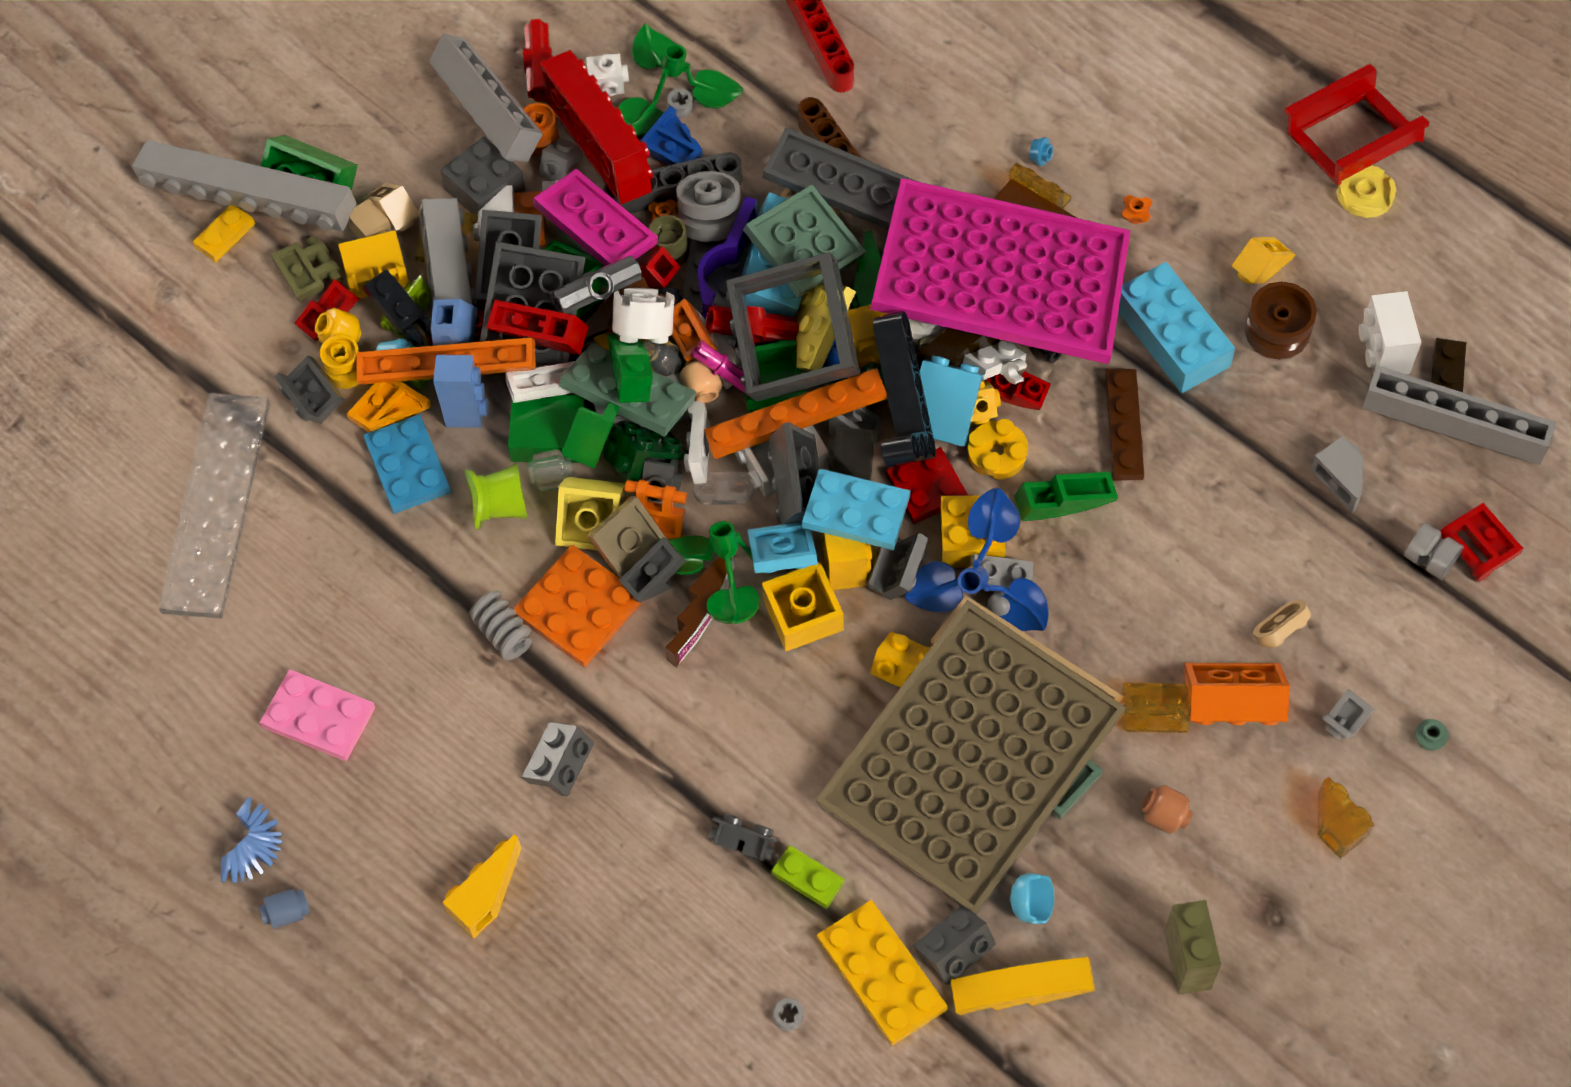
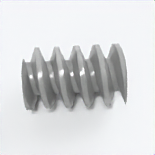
[469,590,532,661]

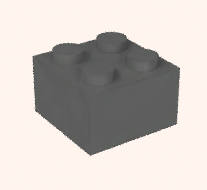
[440,137,525,219]

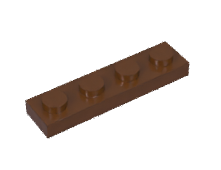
[1105,369,1144,481]

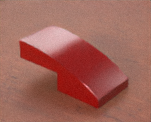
[295,279,360,341]

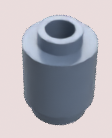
[259,888,310,929]

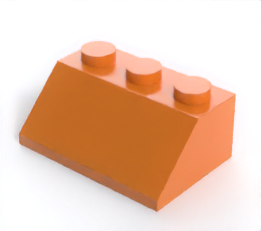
[1184,663,1290,725]

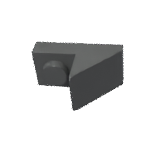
[619,537,686,603]

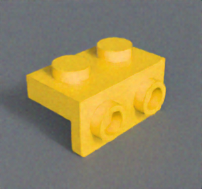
[870,631,931,688]

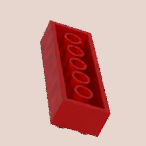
[540,50,653,205]

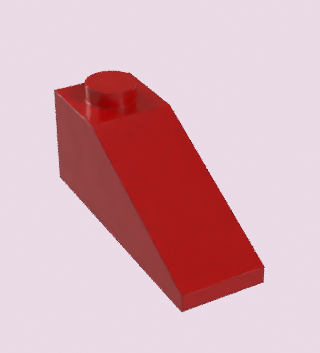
[486,300,589,355]

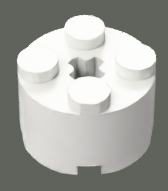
[612,288,675,343]

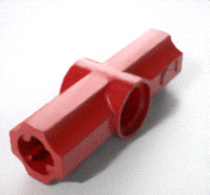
[523,19,553,102]
[706,305,799,343]

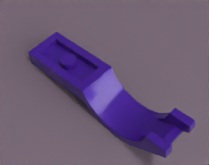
[697,197,758,319]

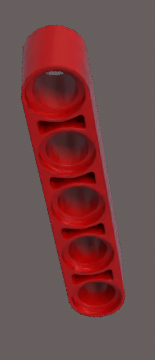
[786,0,854,93]

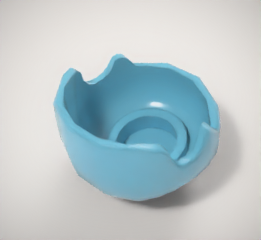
[1010,873,1054,924]

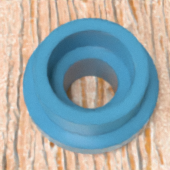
[1029,137,1053,166]

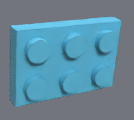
[802,468,910,550]

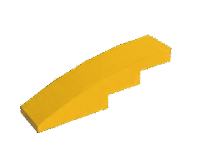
[951,957,1096,1015]

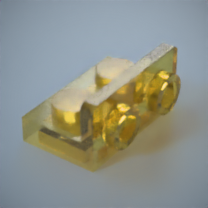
[1009,162,1071,209]
[1122,683,1191,733]

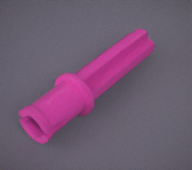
[691,340,753,399]

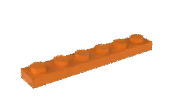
[357,337,536,384]
[704,368,888,460]

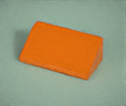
[672,299,718,362]

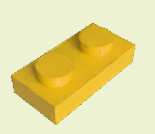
[193,205,255,262]

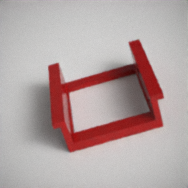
[1284,64,1430,186]

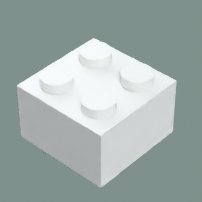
[1359,291,1421,374]

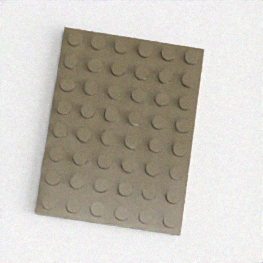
[816,600,1126,915]

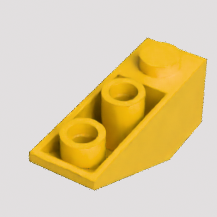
[442,834,521,939]

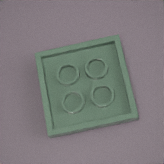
[743,185,866,298]

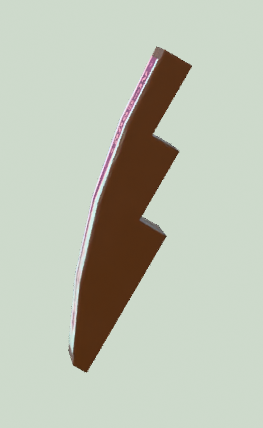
[665,555,735,668]

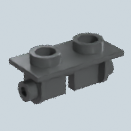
[709,813,780,861]

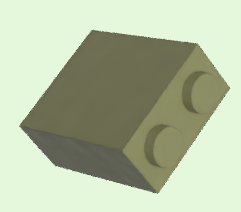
[1164,900,1221,995]

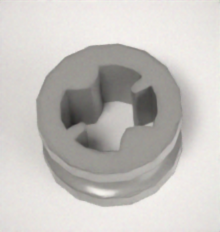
[667,88,693,117]
[773,998,804,1031]

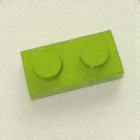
[772,845,845,909]

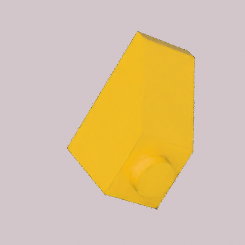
[1231,237,1296,285]

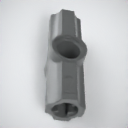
[551,255,642,314]

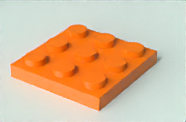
[514,544,643,668]

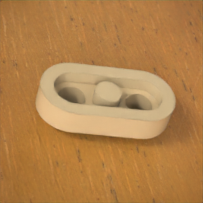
[1253,600,1311,648]

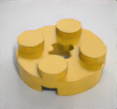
[967,419,1028,480]

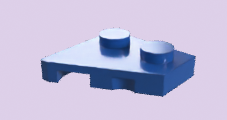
[640,105,703,165]

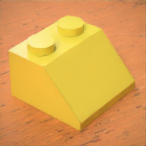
[555,476,626,550]

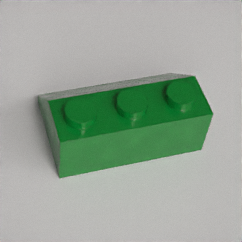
[261,135,358,191]

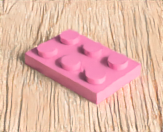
[260,669,376,762]

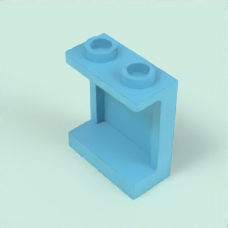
[920,355,985,447]

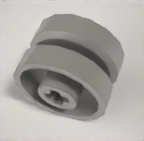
[676,171,741,242]

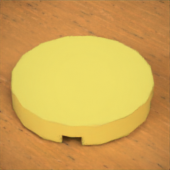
[1336,165,1396,218]

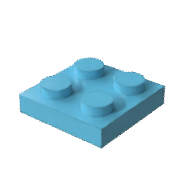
[747,522,818,573]

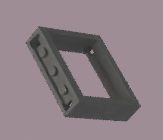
[725,252,860,402]

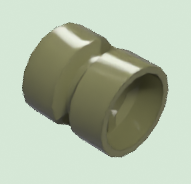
[649,215,688,266]

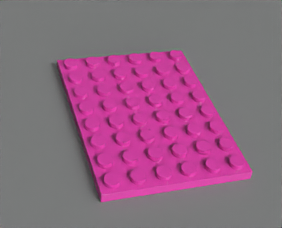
[870,178,1131,364]

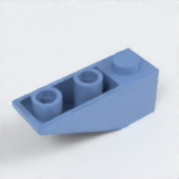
[431,299,478,346]

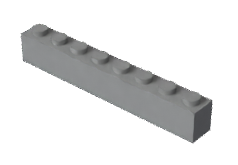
[132,140,357,232]

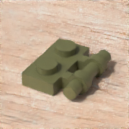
[271,236,343,303]

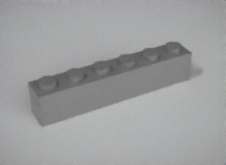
[429,33,543,162]
[1362,366,1556,465]

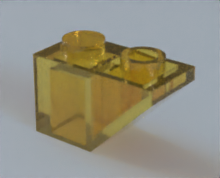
[1318,776,1375,859]

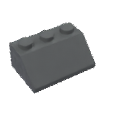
[475,209,542,301]
[768,422,819,525]

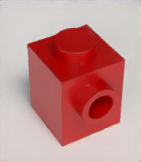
[635,246,681,289]

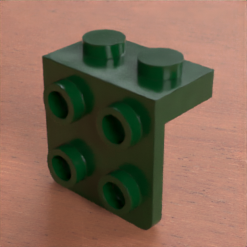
[604,422,689,482]

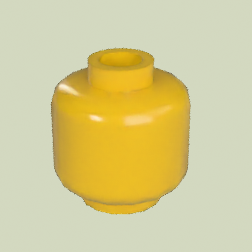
[315,308,362,344]

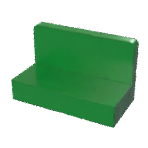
[561,402,620,469]

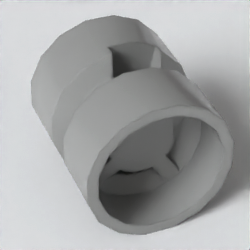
[1403,523,1464,580]

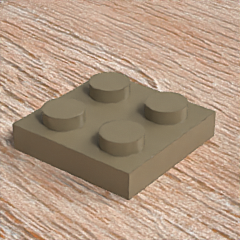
[587,496,667,579]

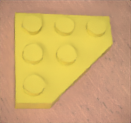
[796,285,856,372]

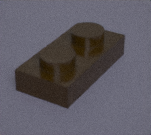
[1431,338,1467,392]

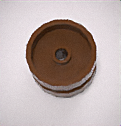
[1245,281,1317,360]

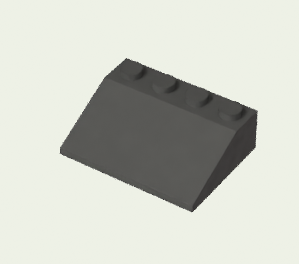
[480,242,586,368]

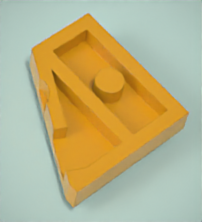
[347,381,431,433]

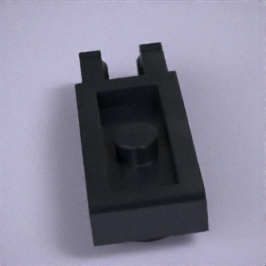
[363,269,432,347]

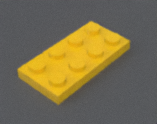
[817,899,948,1046]

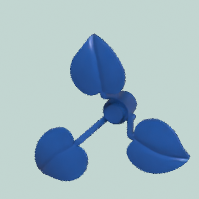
[905,488,1049,631]

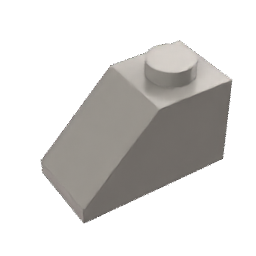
[1310,436,1363,513]

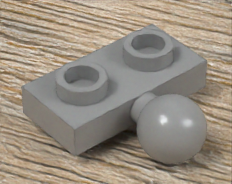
[970,554,1034,616]

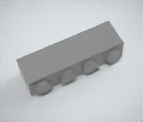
[419,198,476,310]

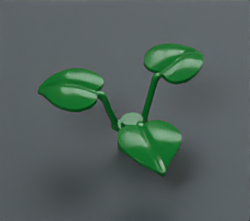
[618,23,743,136]
[658,521,760,624]

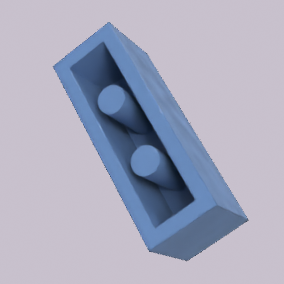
[433,355,488,428]

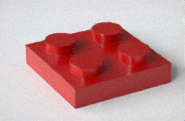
[886,447,968,524]

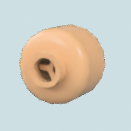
[679,359,723,404]

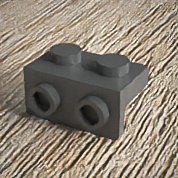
[274,356,345,424]
[866,533,929,600]
[522,722,594,797]
[913,906,996,985]

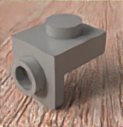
[538,139,583,181]
[1322,689,1375,740]

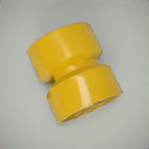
[320,335,360,389]

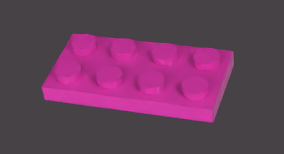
[533,169,658,266]

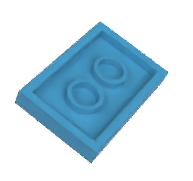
[363,414,451,514]

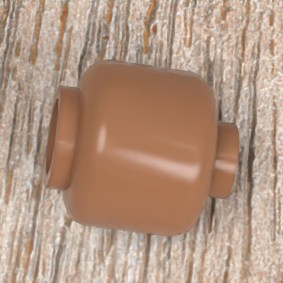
[1141,785,1193,834]

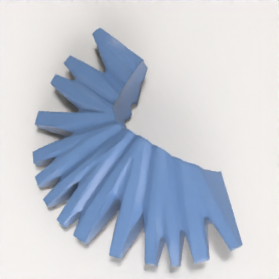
[221,797,282,883]

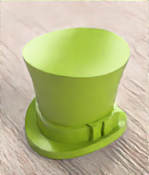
[464,463,528,530]

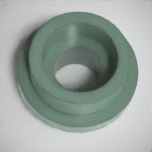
[1415,719,1449,751]

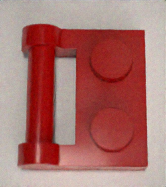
[1440,503,1524,582]

